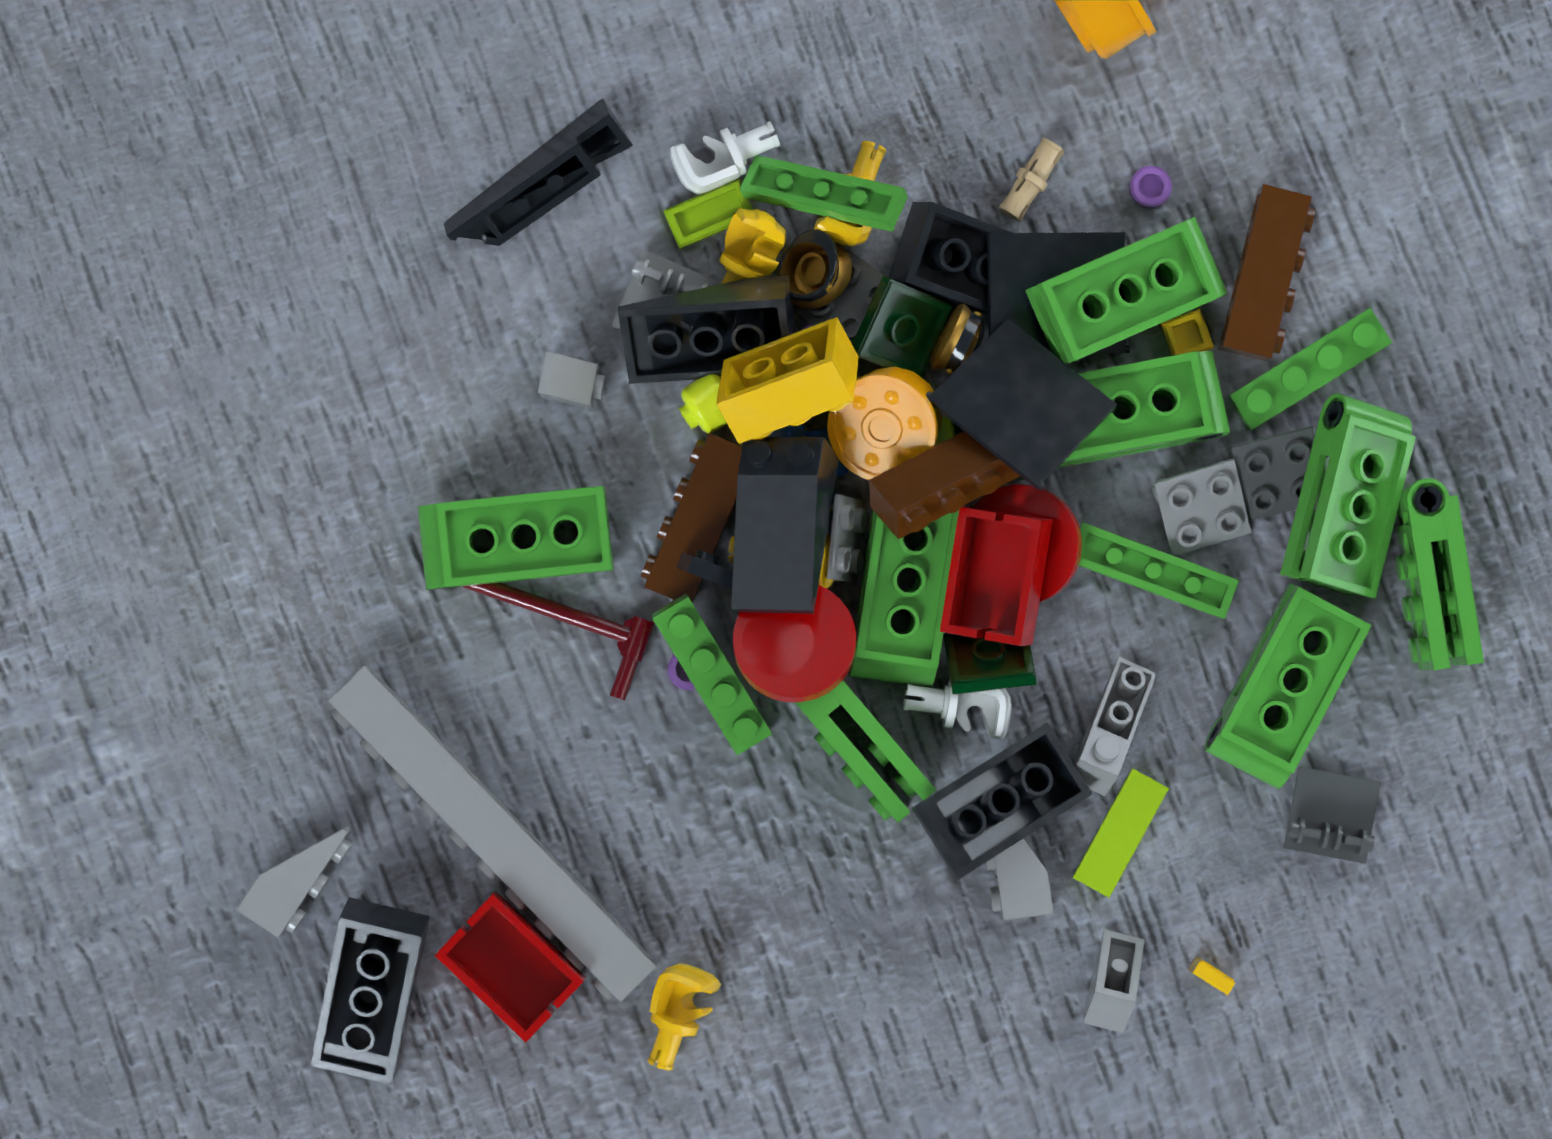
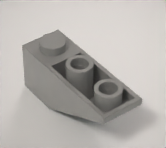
[1073,657,1157,796]
[236,827,352,938]
[986,838,1054,921]

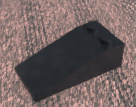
[889,202,1013,315]
[618,275,796,384]
[731,437,839,614]
[911,723,1092,880]
[310,897,430,1085]

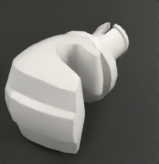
[669,121,780,194]
[903,679,1012,739]

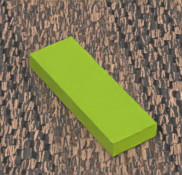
[1072,768,1169,898]

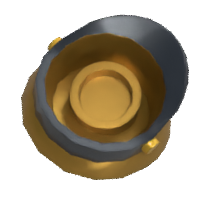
[777,229,852,309]
[930,303,984,375]

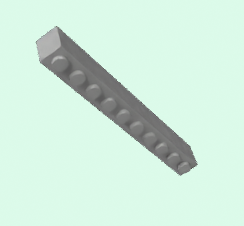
[328,666,658,1002]

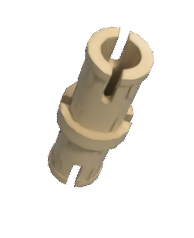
[998,138,1065,222]

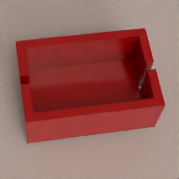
[940,506,1053,646]
[434,891,586,1043]

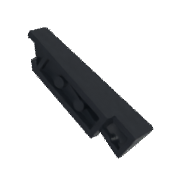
[444,99,633,246]

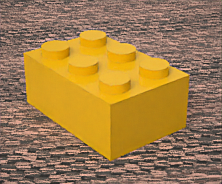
[716,317,859,444]

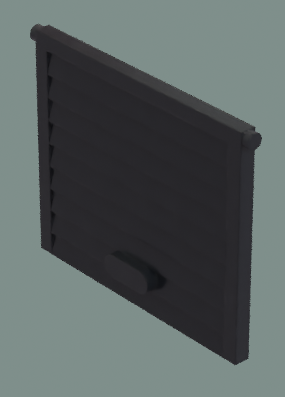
[987,232,1130,354]
[926,319,1117,490]

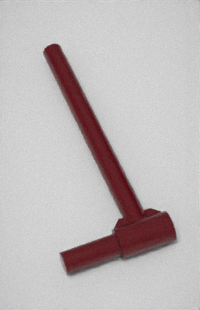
[463,583,655,700]

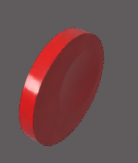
[974,484,1082,603]
[733,585,856,702]

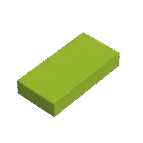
[663,178,753,250]

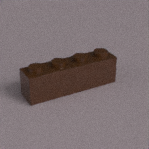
[1218,184,1316,361]
[869,431,1021,539]
[640,433,742,603]

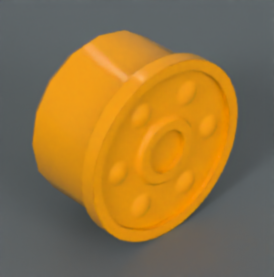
[1054,0,1157,59]
[827,366,942,480]

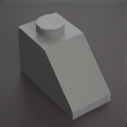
[538,351,605,408]
[1083,929,1145,1033]

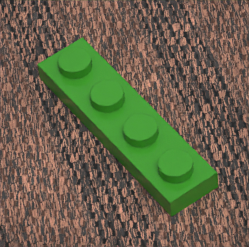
[739,155,908,232]
[1228,308,1392,431]
[1079,522,1239,619]
[651,593,772,755]

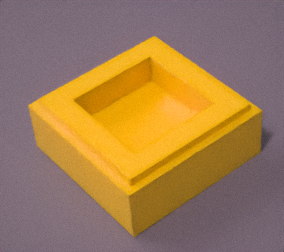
[1160,309,1214,356]
[1188,957,1235,995]

